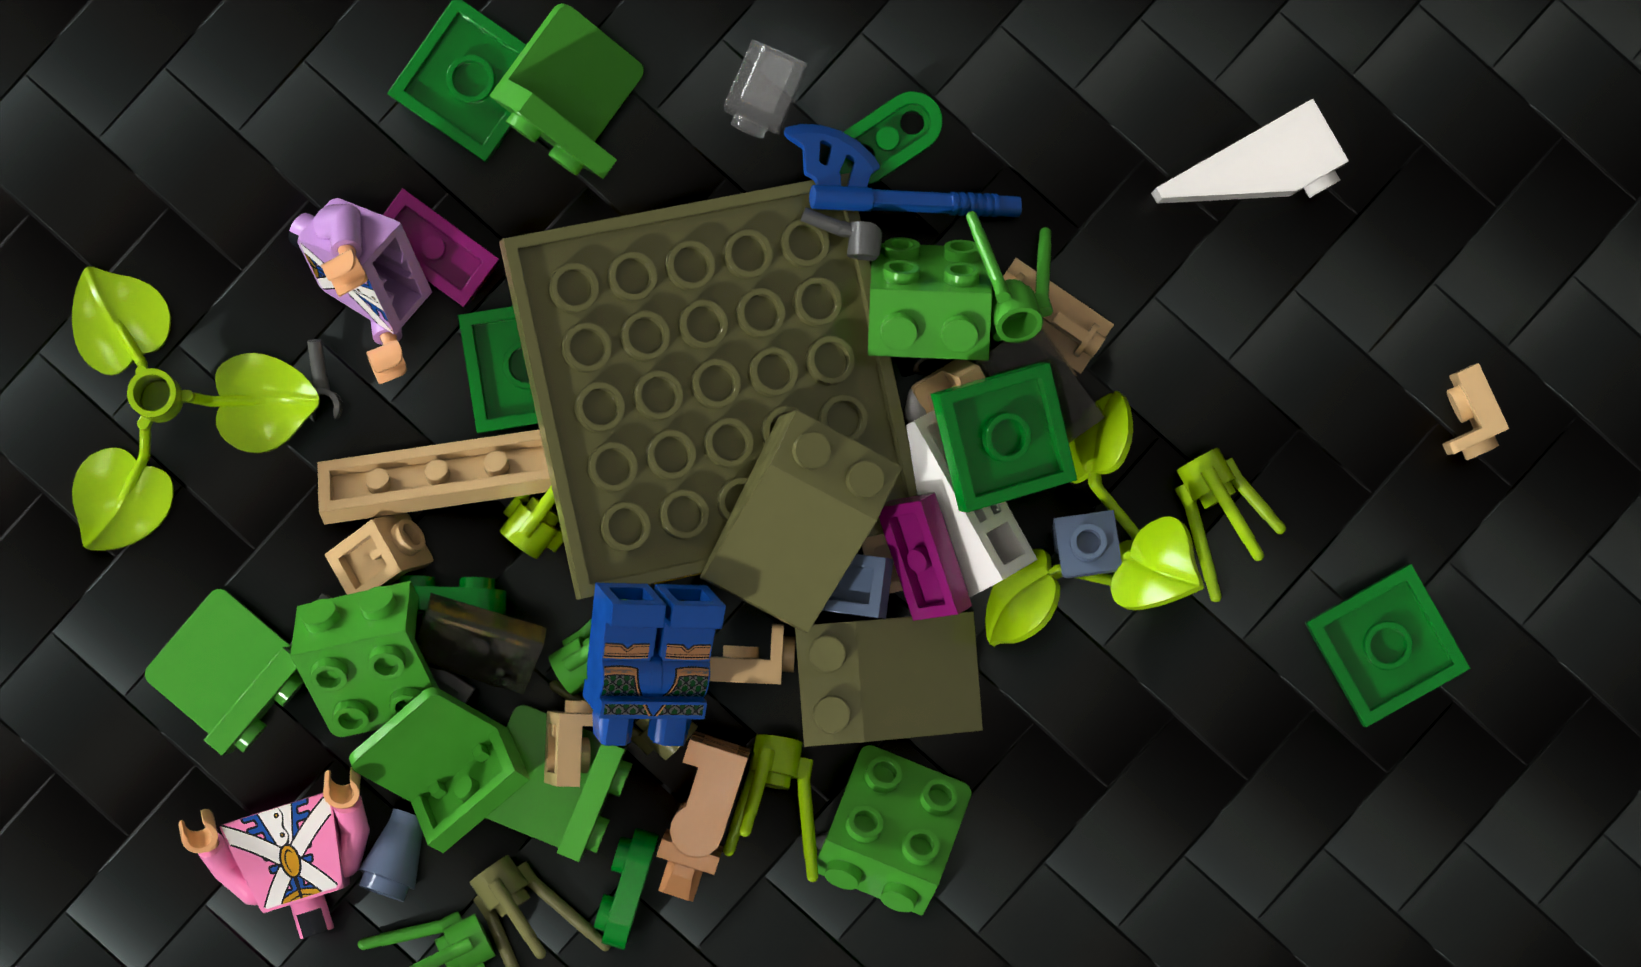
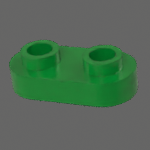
[839,91,942,186]
[399,575,507,618]
[593,828,659,950]

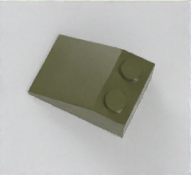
[700,410,903,633]
[795,611,983,747]

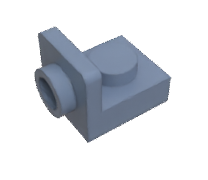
[1051,510,1122,579]
[822,554,893,619]

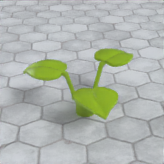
[72,267,320,551]
[985,391,1204,647]

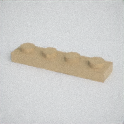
[317,429,551,525]

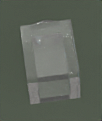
[723,39,807,139]

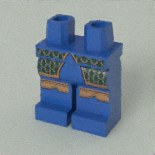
[582,583,726,746]

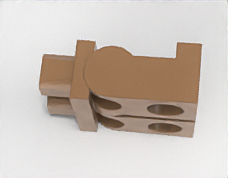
[656,731,751,902]

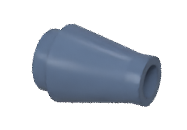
[358,808,423,902]

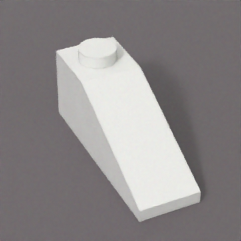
[1151,99,1349,203]
[906,410,1038,597]

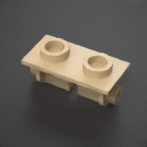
[1003,258,1114,374]

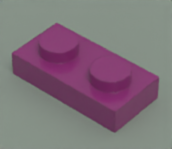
[383,188,501,309]
[879,493,972,621]

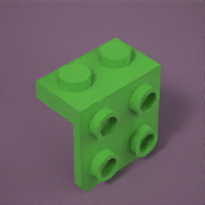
[489,3,644,179]
[868,237,992,361]
[290,581,439,737]
[145,589,304,756]
[349,687,530,853]
[486,705,633,862]
[817,745,971,916]

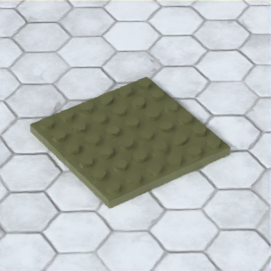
[499,173,917,600]

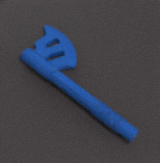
[784,124,1022,218]

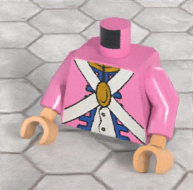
[179,767,370,939]

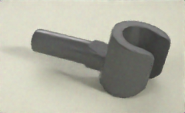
[800,207,882,261]
[307,339,343,422]

